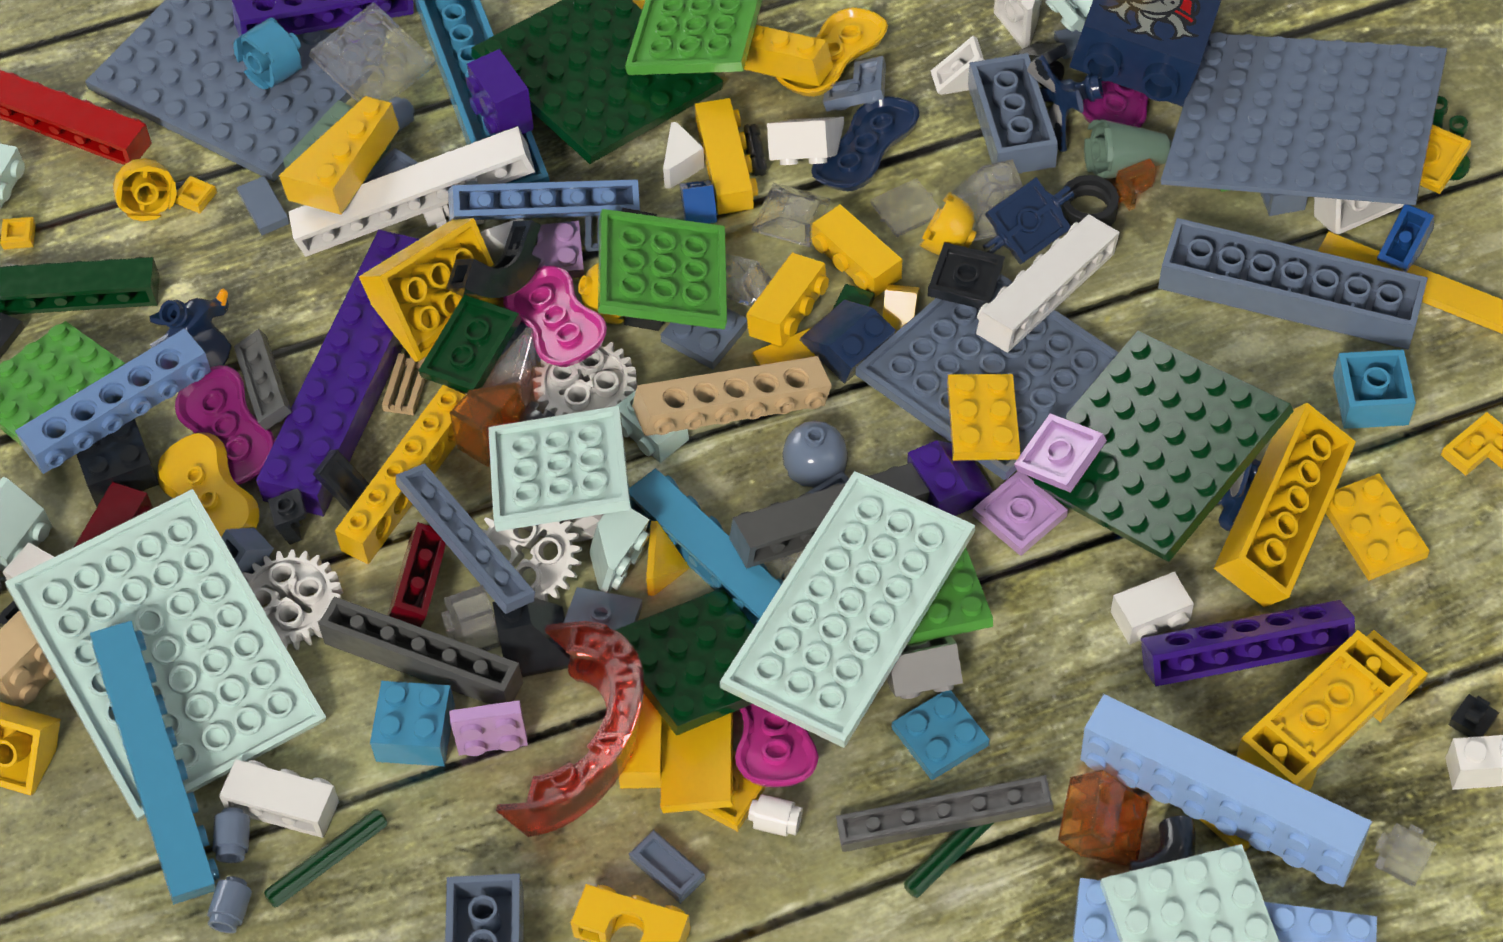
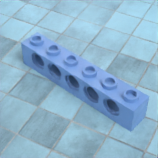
[448,179,640,220]
[15,328,211,474]

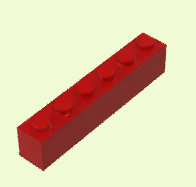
[0,70,152,165]

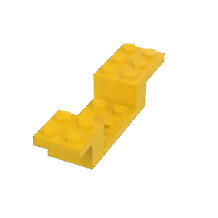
[1199,630,1428,851]

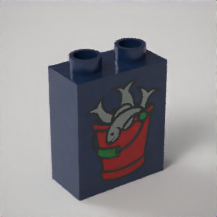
[1069,0,1221,107]

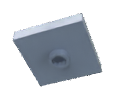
[559,587,642,653]

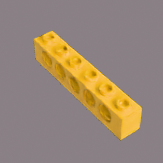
[335,385,475,565]

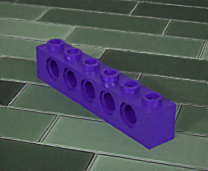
[232,0,414,37]
[1141,600,1355,687]

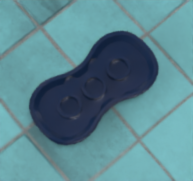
[811,96,920,191]

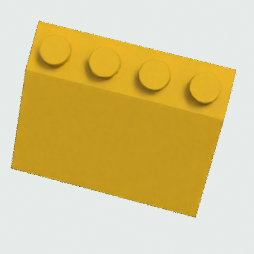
[359,218,504,362]

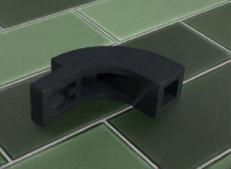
[446,220,541,298]

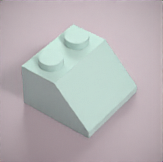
[0,477,52,571]

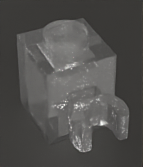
[1374,823,1436,887]

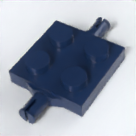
[983,177,1074,265]

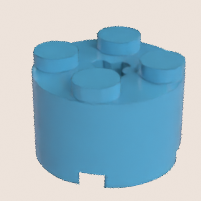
[234,17,302,90]

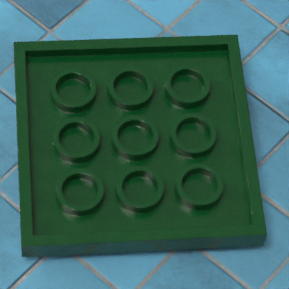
[605,588,754,736]

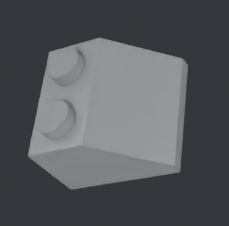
[887,636,963,699]

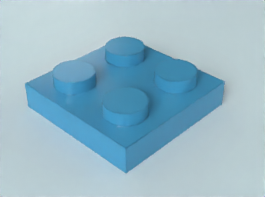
[892,690,990,780]

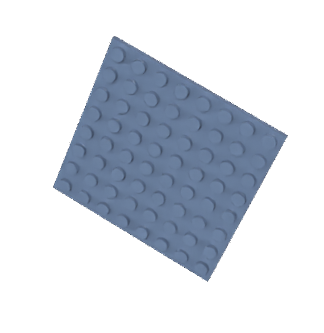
[1161,32,1447,205]

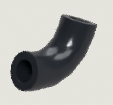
[1128,816,1196,872]

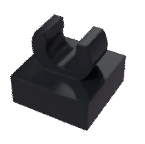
[1449,694,1500,737]

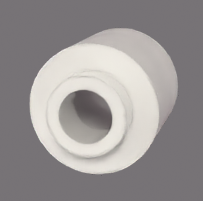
[748,794,803,837]

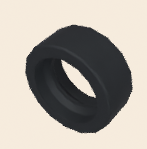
[1061,175,1119,227]

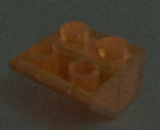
[449,383,525,467]
[1058,770,1148,866]

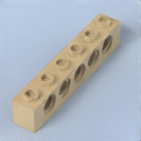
[632,356,832,436]

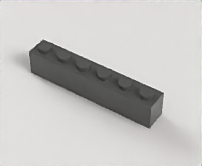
[729,463,930,569]
[318,596,523,704]

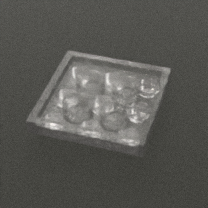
[309,2,436,102]

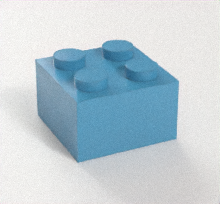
[1333,349,1416,429]
[370,681,455,767]

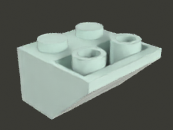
[589,508,650,593]

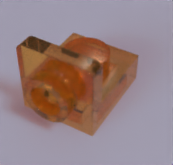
[1114,159,1156,211]

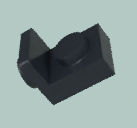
[268,488,307,545]

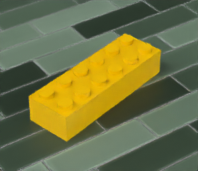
[1213,403,1356,607]

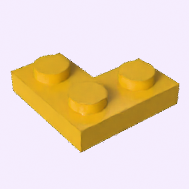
[1441,412,1503,476]

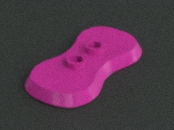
[503,266,607,367]
[735,704,818,787]

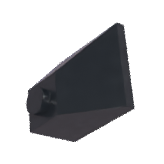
[492,598,575,677]

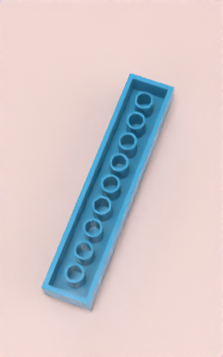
[414,0,550,184]

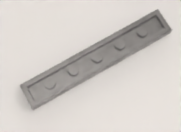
[836,775,1054,852]

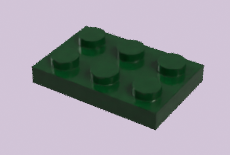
[418,294,522,397]

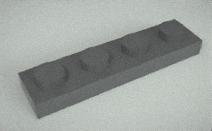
[234,329,292,430]

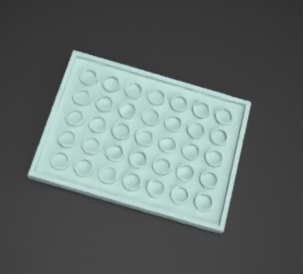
[5,489,326,821]

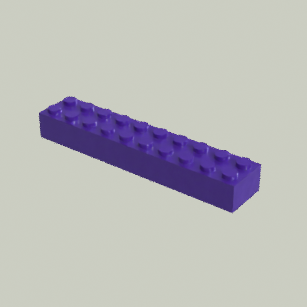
[256,229,419,517]

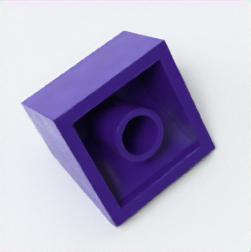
[907,440,993,516]

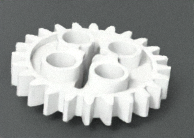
[532,342,637,416]
[481,517,582,602]
[243,549,343,650]

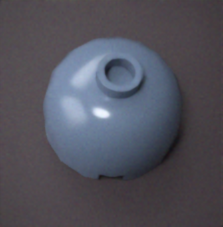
[782,421,848,488]

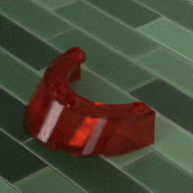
[496,621,644,837]

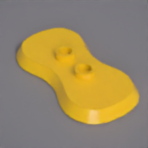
[776,8,888,97]
[157,432,260,537]

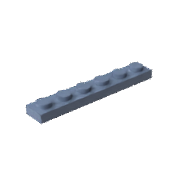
[396,463,535,614]

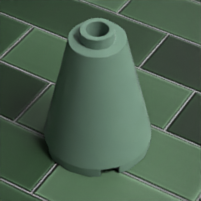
[1084,119,1172,180]

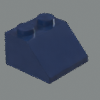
[800,300,896,384]

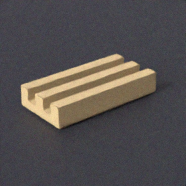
[382,353,426,416]

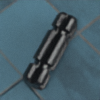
[743,124,768,176]

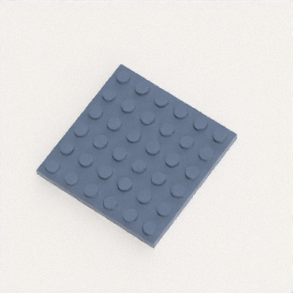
[856,274,1119,481]

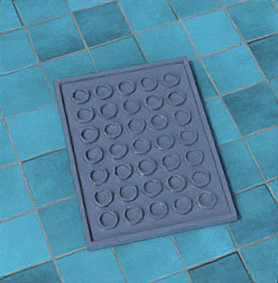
[85,0,381,182]

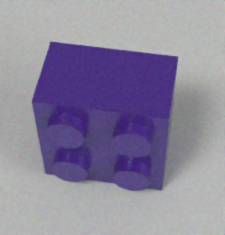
[466,49,534,135]

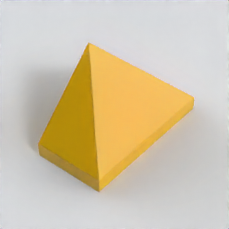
[646,521,690,596]

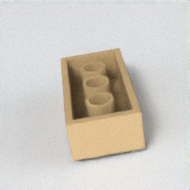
[0,610,57,708]

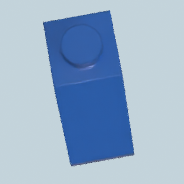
[679,180,718,224]
[1377,204,1434,272]

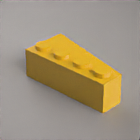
[279,96,399,215]

